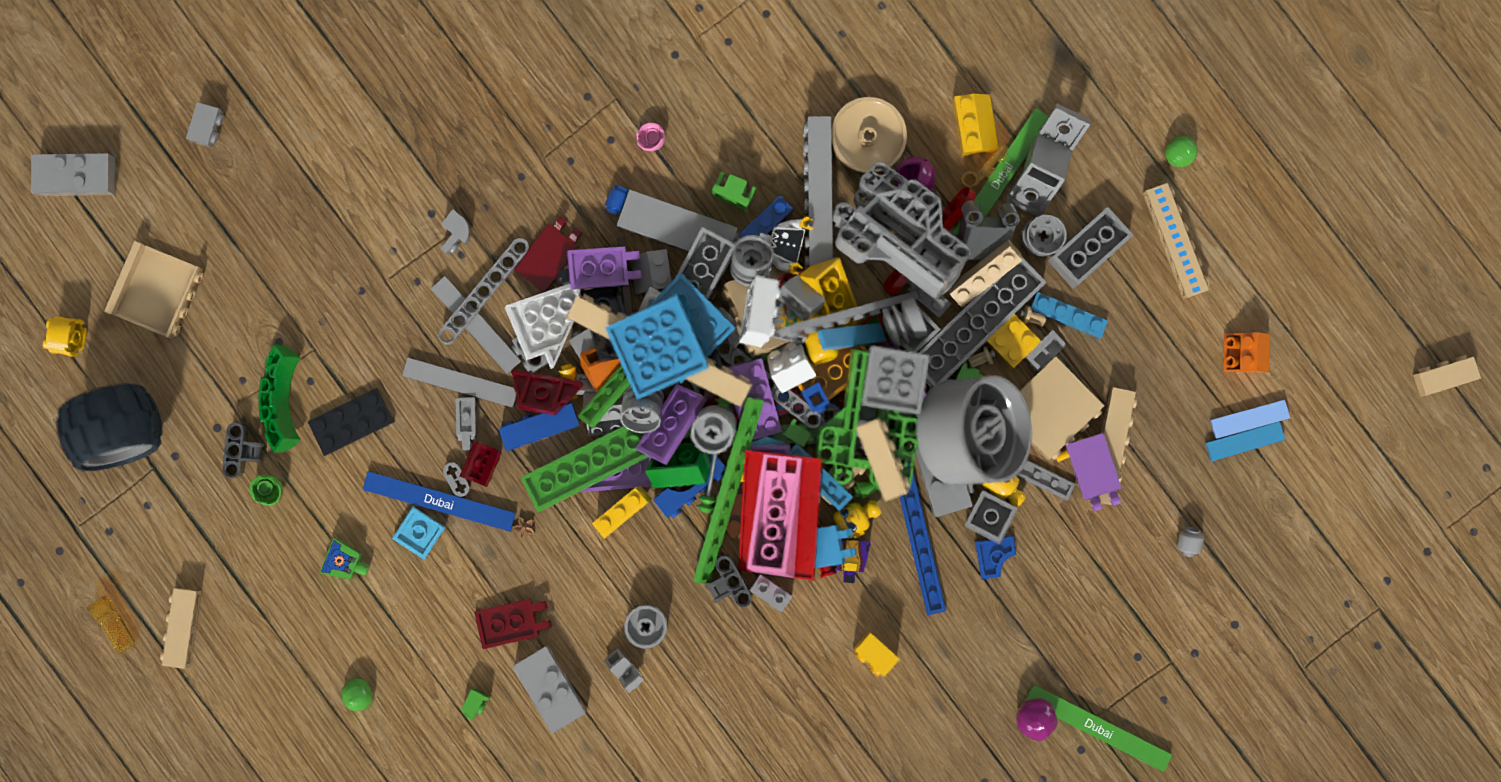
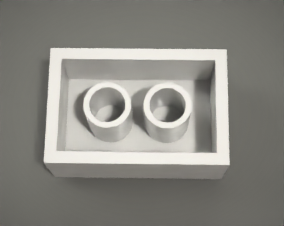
[739,276,780,347]

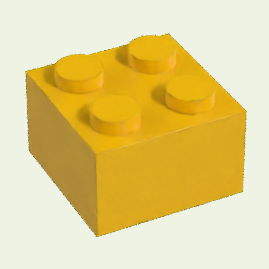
[985,314,1041,369]
[853,631,900,677]

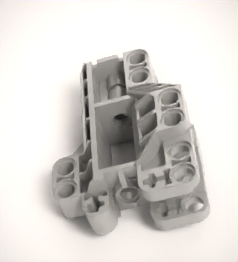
[832,162,970,300]

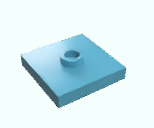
[392,506,446,560]

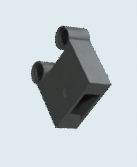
[957,200,1020,260]

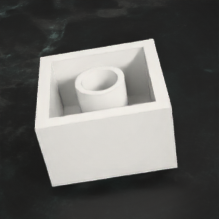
[766,342,816,393]

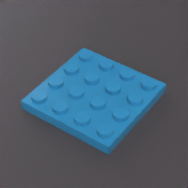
[644,273,736,383]
[605,295,710,400]

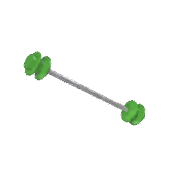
[697,396,733,513]

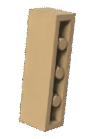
[949,239,1022,307]
[856,418,910,501]
[160,588,202,669]

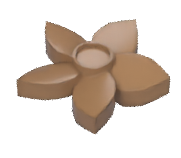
[512,516,535,540]

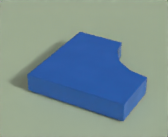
[975,535,1016,580]

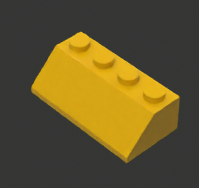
[799,258,863,328]

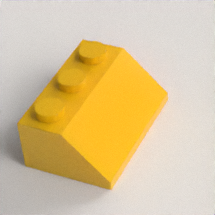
[952,94,999,157]

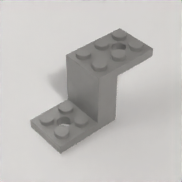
[1005,104,1091,217]

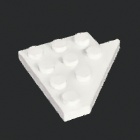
[505,284,580,369]

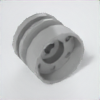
[1021,215,1067,257]
[730,235,774,286]
[882,297,928,347]
[620,385,664,433]

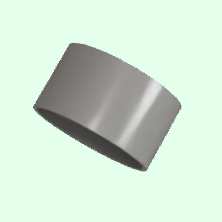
[917,376,1032,485]

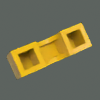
[592,485,652,538]

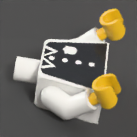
[760,217,814,276]

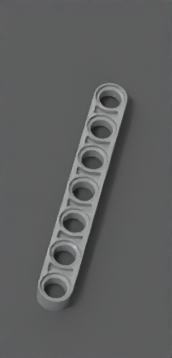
[438,238,529,345]
[717,340,822,429]

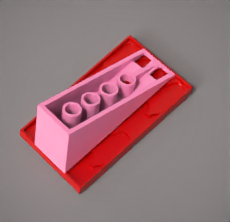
[738,450,822,581]

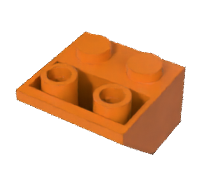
[1223,332,1270,373]
[580,347,621,393]

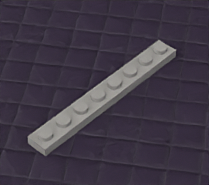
[778,291,918,339]

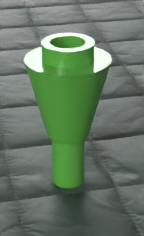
[853,482,879,500]

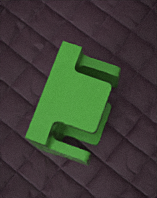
[712,172,756,212]

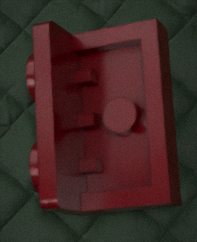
[460,441,502,487]

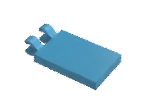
[816,525,857,568]

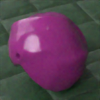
[896,157,936,193]
[1016,698,1058,741]

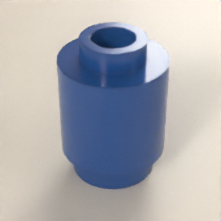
[604,185,629,215]

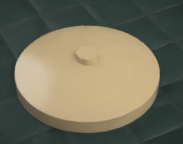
[831,97,907,174]

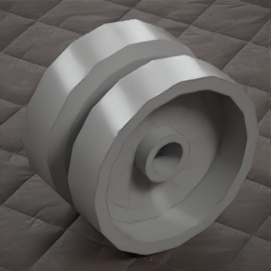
[691,405,737,454]
[624,604,668,648]

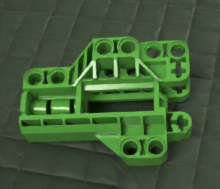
[815,349,918,490]

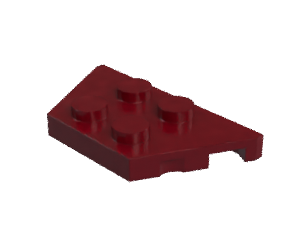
[511,369,583,415]

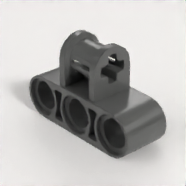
[222,423,264,478]
[705,555,752,607]

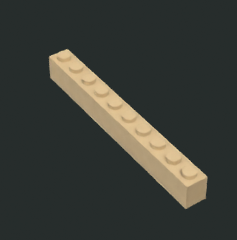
[567,294,753,407]

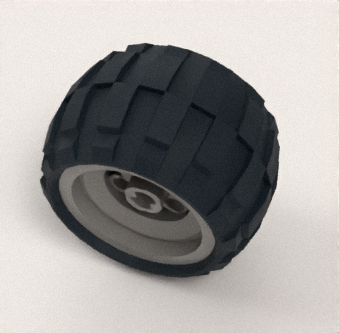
[56,383,163,471]

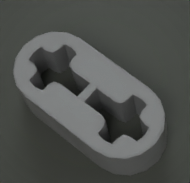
[443,463,471,497]

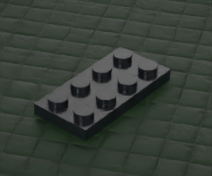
[579,286,627,363]
[308,388,394,456]

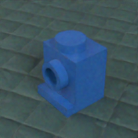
[802,383,830,414]

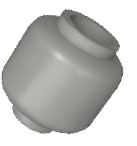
[1177,527,1204,557]

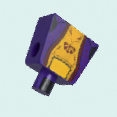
[835,539,871,583]

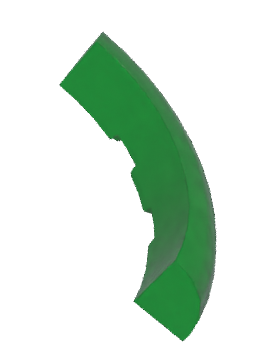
[258,344,301,453]

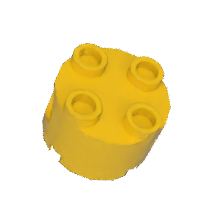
[43,316,87,357]

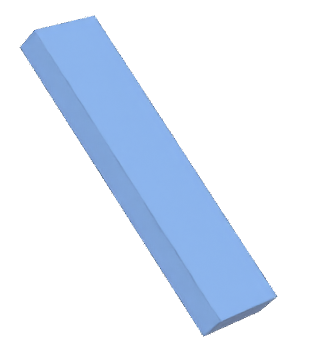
[1210,400,1290,439]

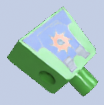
[319,538,370,580]

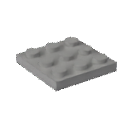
[861,346,929,414]

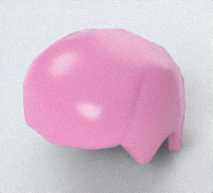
[636,122,665,152]

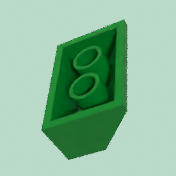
[645,442,711,488]

